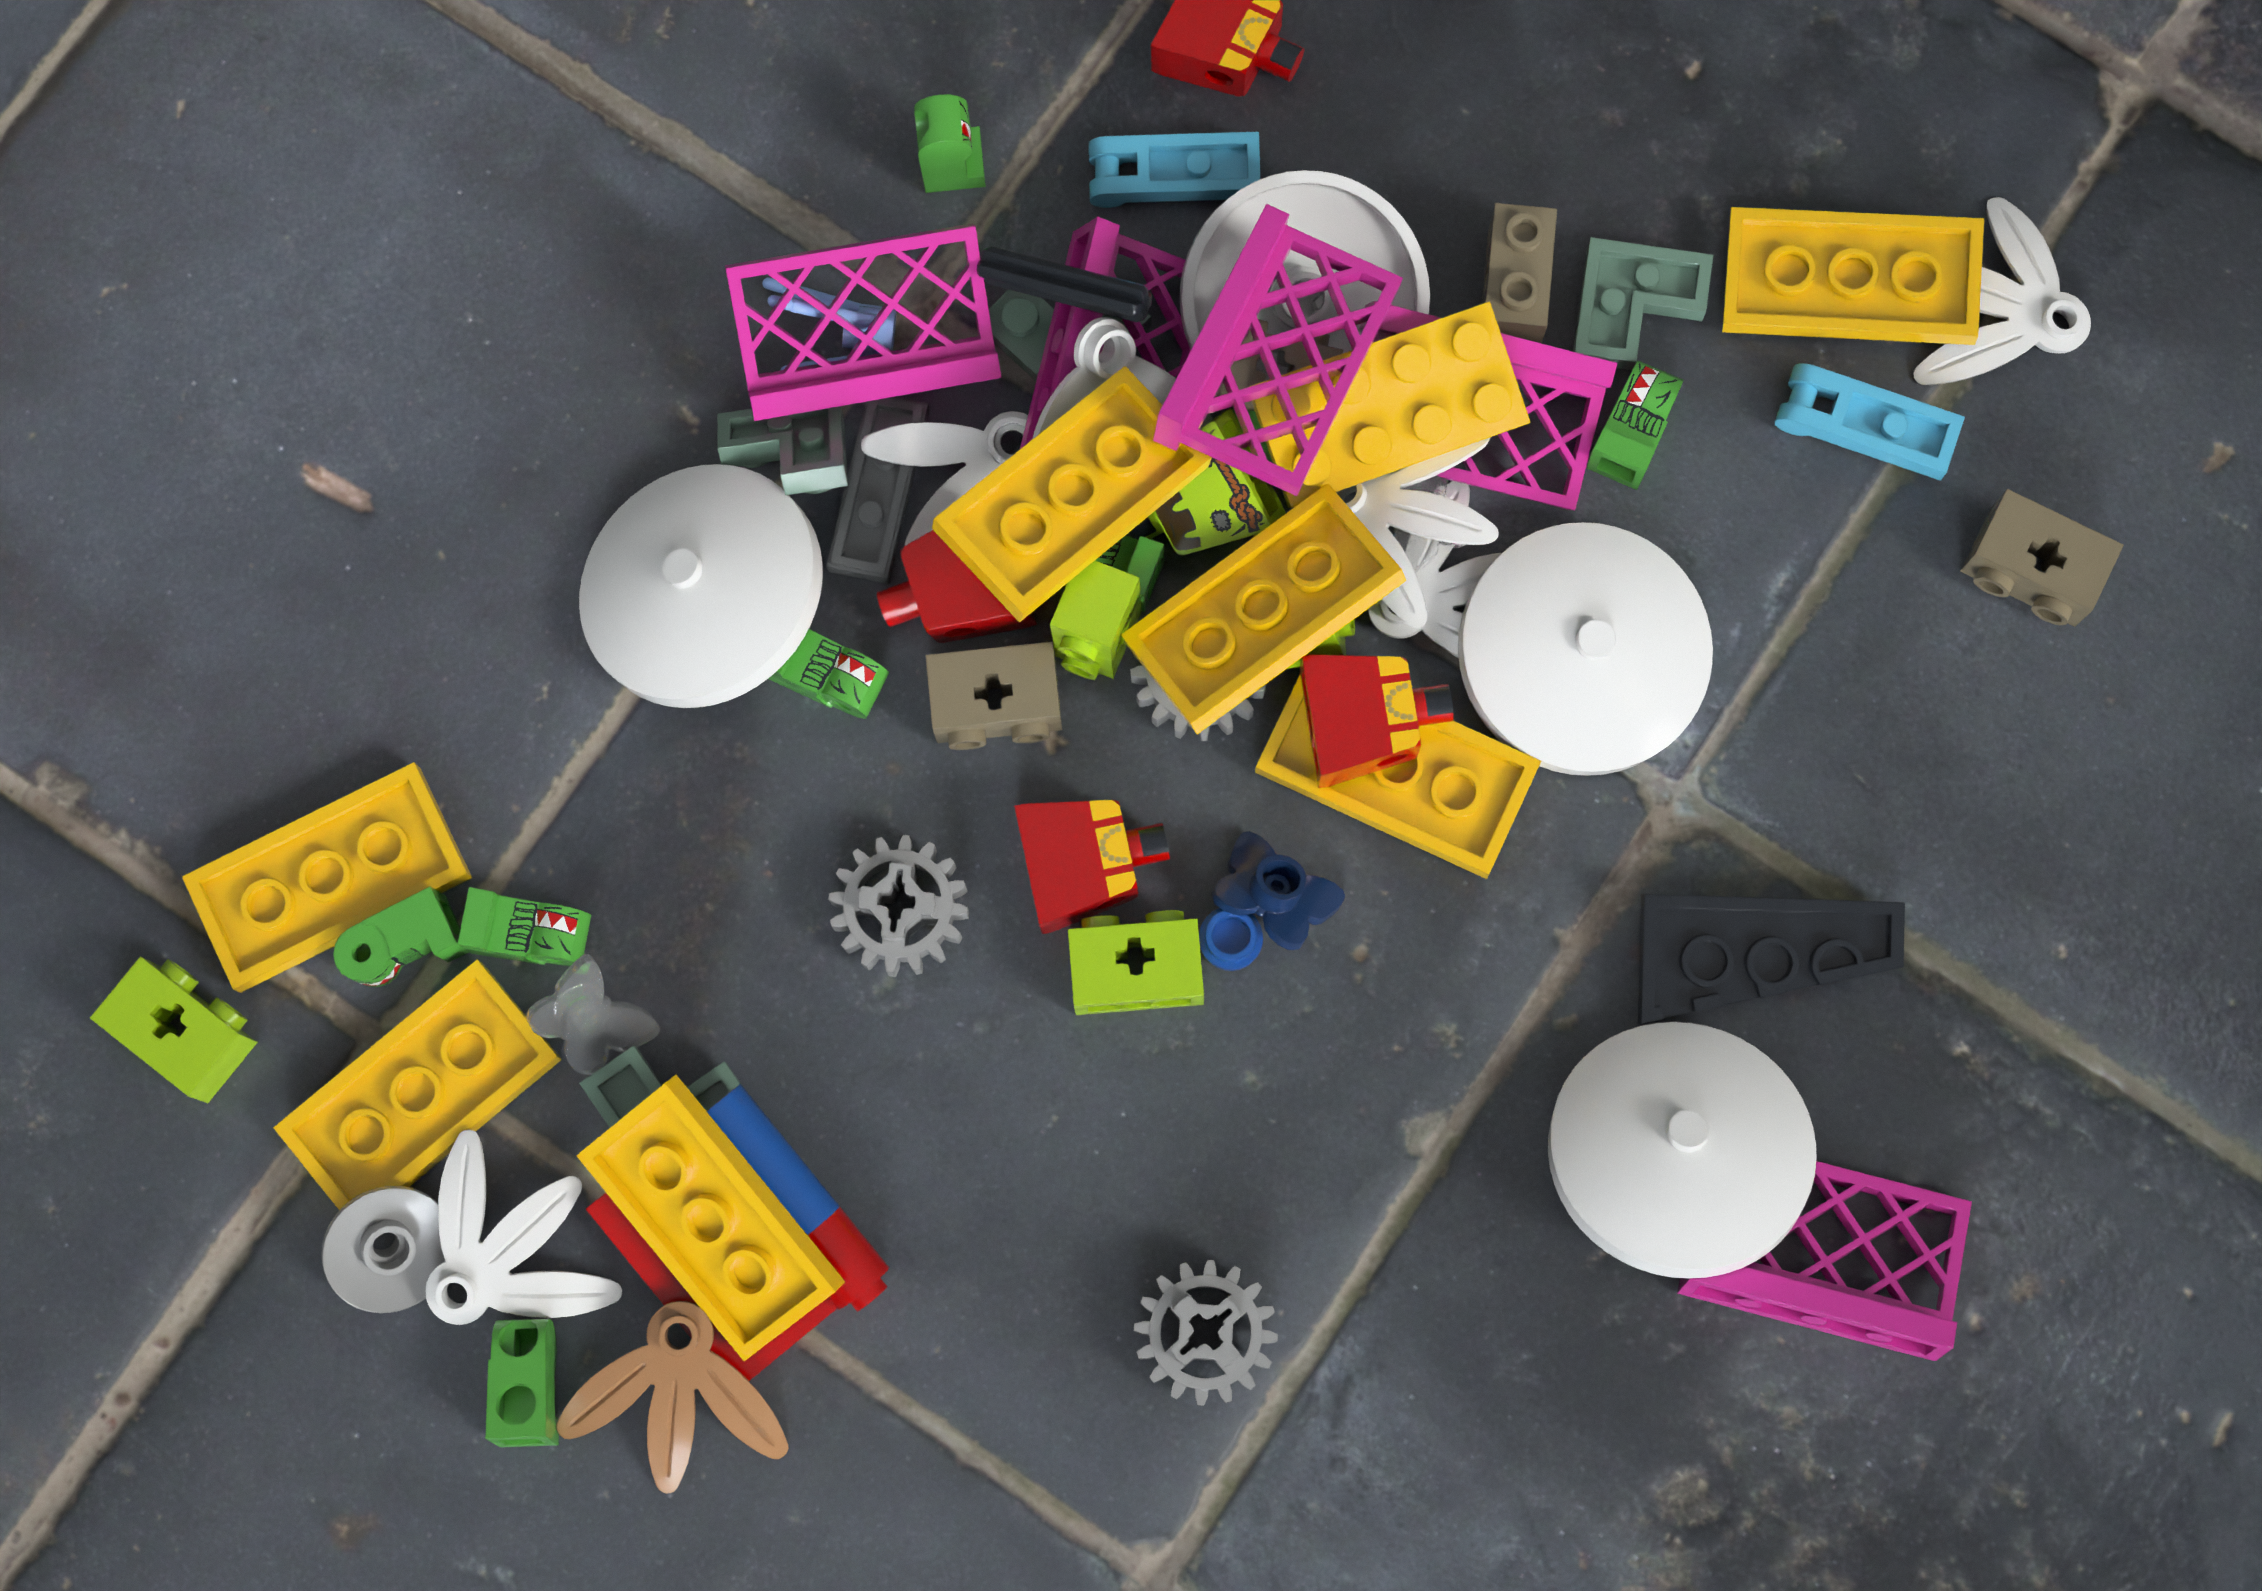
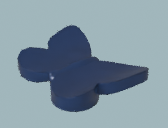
[1212,831,1345,950]

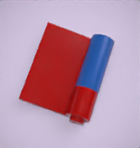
[586,1084,890,1381]

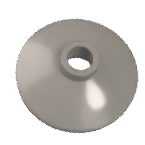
[321,1186,445,1313]

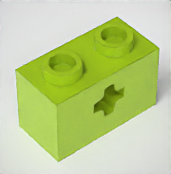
[1050,560,1142,680]
[1068,910,1204,1015]
[90,956,258,1103]

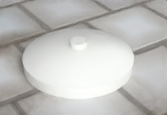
[1180,170,1430,380]
[579,464,823,708]
[1458,522,1713,776]
[1548,1022,1817,1279]

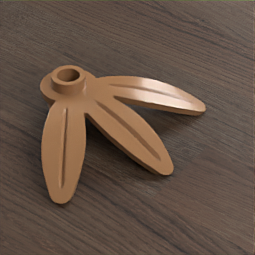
[556,1301,789,1494]

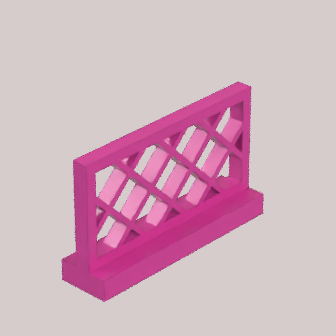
[1153,204,1403,496]
[1020,217,1191,449]
[725,223,1001,421]
[1359,301,1617,511]
[1677,1161,1972,1361]

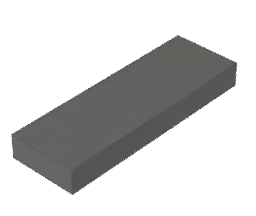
[826,397,930,584]

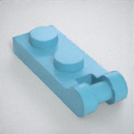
[1088,132,1260,208]
[1775,363,1965,481]

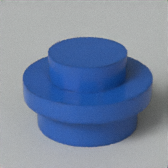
[1199,908,1263,971]

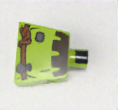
[1130,408,1286,555]

